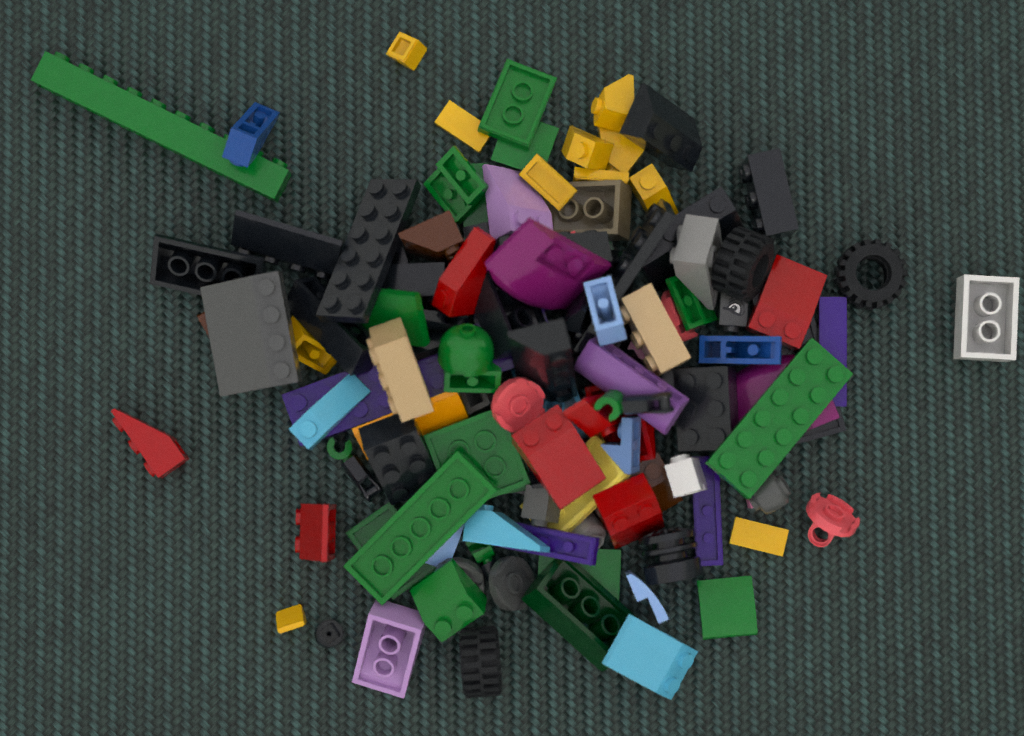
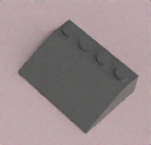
[200,271,303,397]

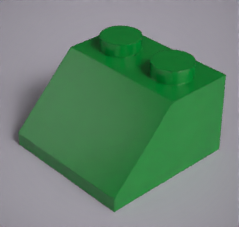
[410,558,487,643]

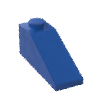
[222,102,280,168]
[699,336,782,365]

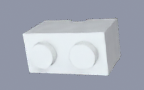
[664,454,708,498]

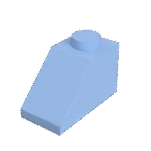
[583,275,627,346]

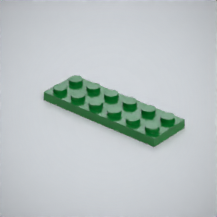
[705,337,853,500]
[343,449,499,605]

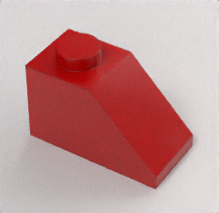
[563,393,622,438]

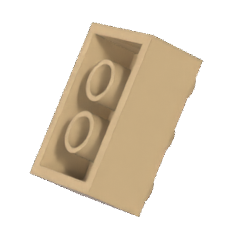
[618,283,691,377]
[366,317,434,422]

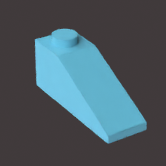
[289,374,371,450]
[462,504,550,553]

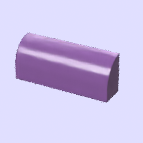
[574,336,689,435]

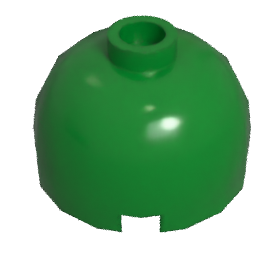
[438,323,494,377]

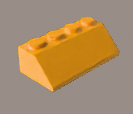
[352,392,470,460]

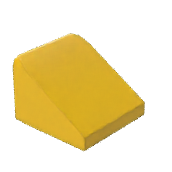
[386,31,427,71]
[276,604,307,634]

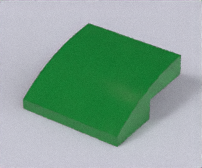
[491,122,559,171]
[423,146,489,224]
[665,276,718,331]
[696,576,758,640]

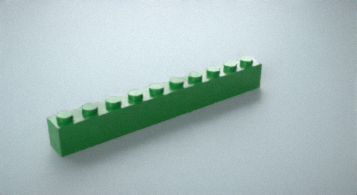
[31,51,292,203]

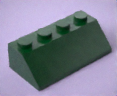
[521,558,637,672]

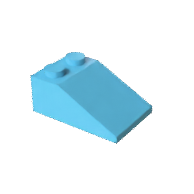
[602,614,698,700]

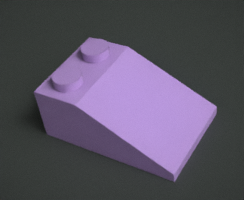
[482,164,553,243]
[352,600,426,699]

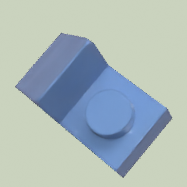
[600,415,641,474]

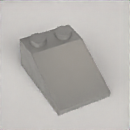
[670,214,723,310]

